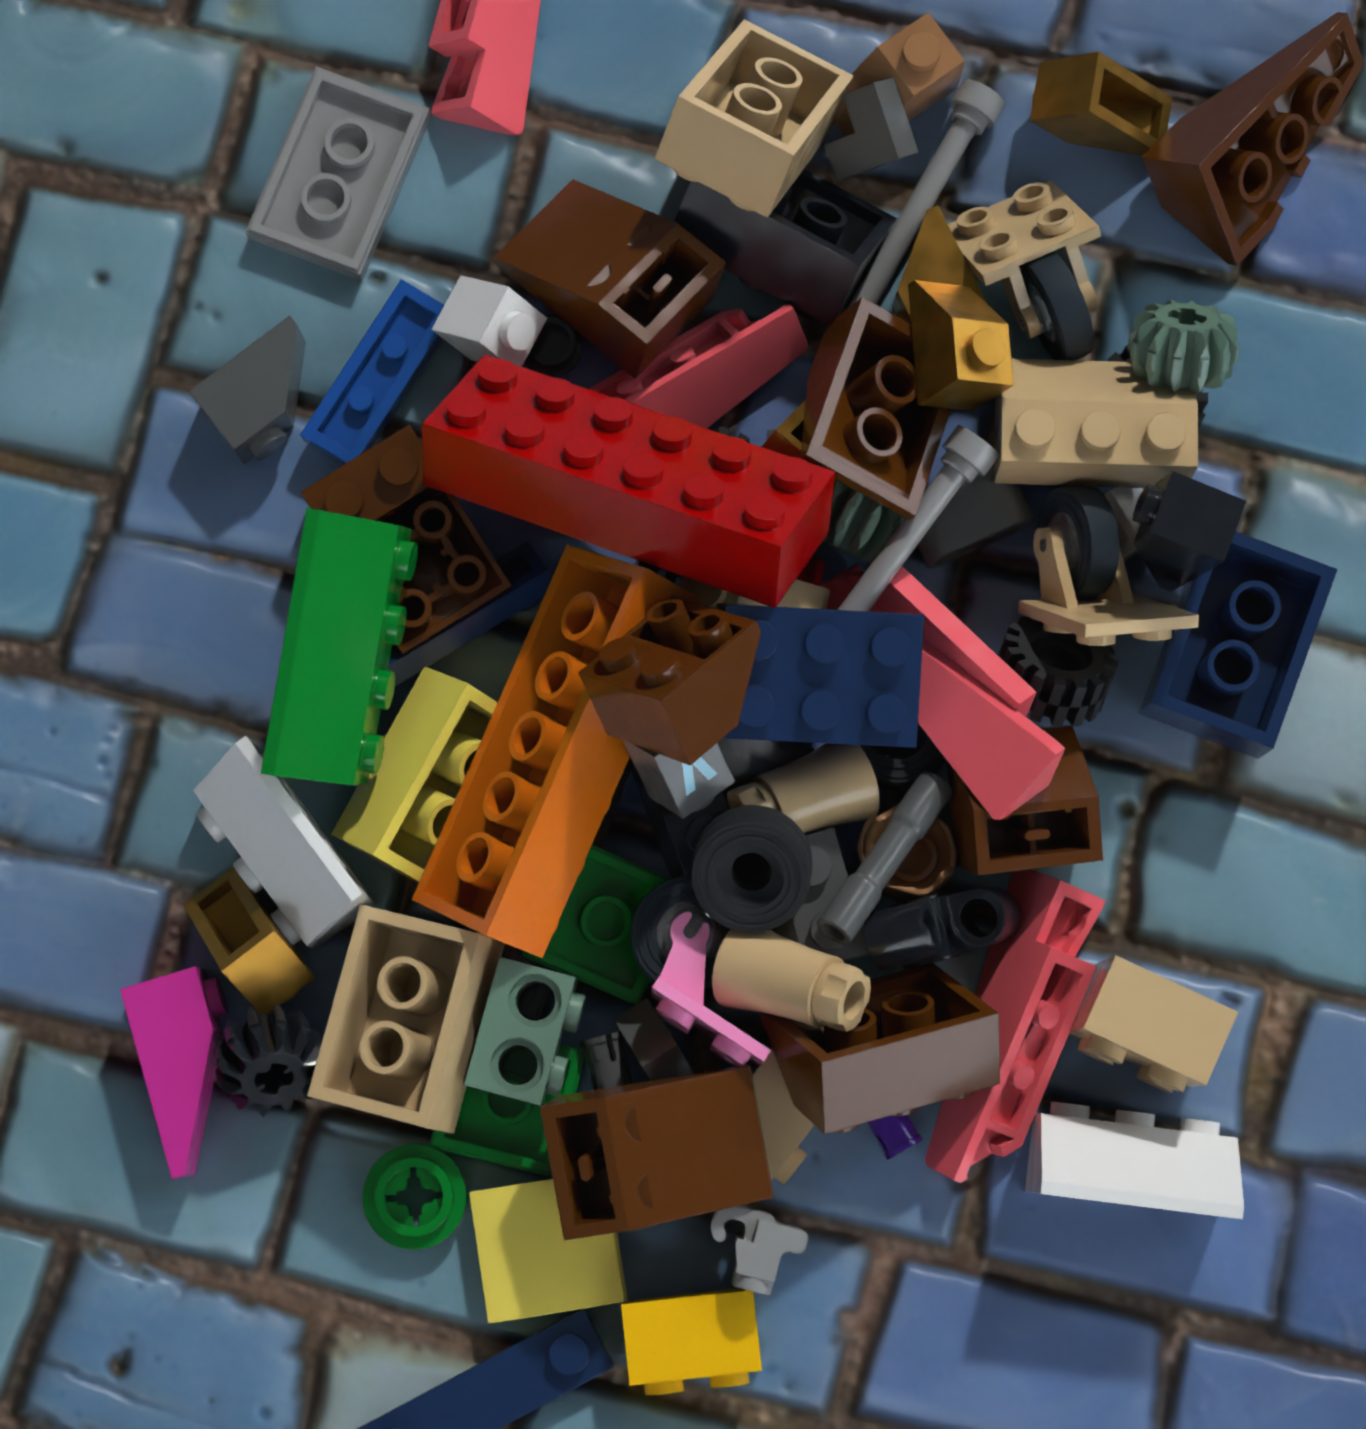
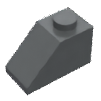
[189,315,306,464]

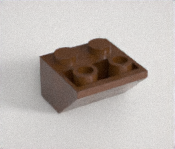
[578,596,761,766]
[947,725,1103,875]

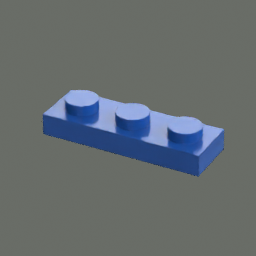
[300,279,444,465]

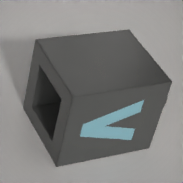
[623,741,735,819]

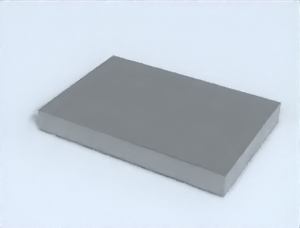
[245,66,431,281]

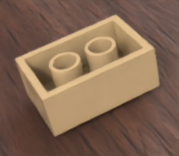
[654,19,854,218]
[307,904,505,1134]

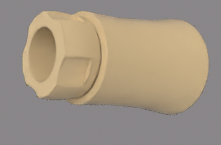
[727,743,879,834]
[712,929,871,1032]

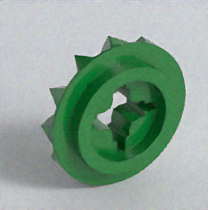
[362,1144,468,1250]

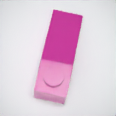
[120,966,228,1179]

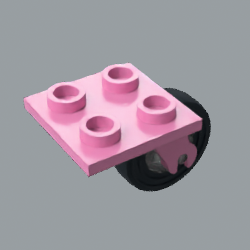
[630,876,771,1068]

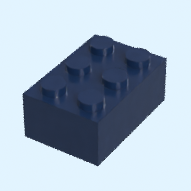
[1138,531,1338,759]
[717,603,924,748]

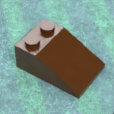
[800,297,951,520]

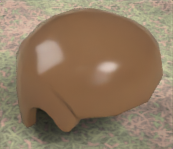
[856,804,958,902]

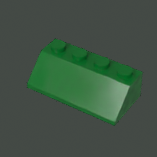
[261,508,418,786]

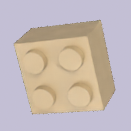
[1069,955,1238,1093]

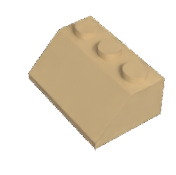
[994,358,1198,488]

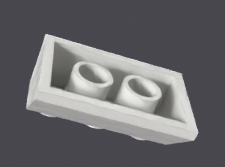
[193,736,377,950]
[1025,1102,1244,1219]

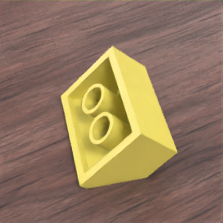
[331,667,498,883]

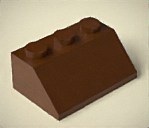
[761,963,1000,1134]

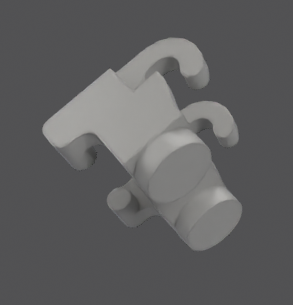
[710,1205,808,1295]

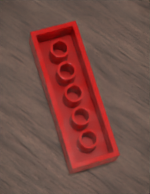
[422,354,835,608]

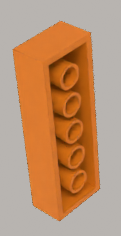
[411,545,699,958]

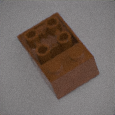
[492,179,726,379]
[301,425,512,654]
[540,1065,774,1240]

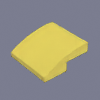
[469,1178,628,1324]

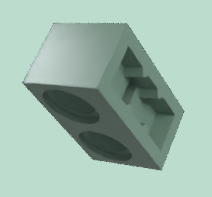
[464,957,586,1106]

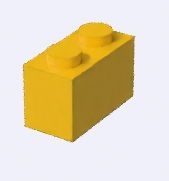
[621,1288,762,1395]

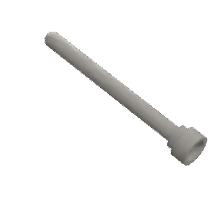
[844,79,1005,311]
[838,425,999,611]

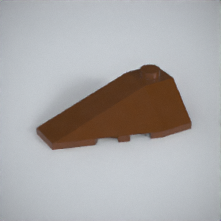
[1142,12,1364,266]

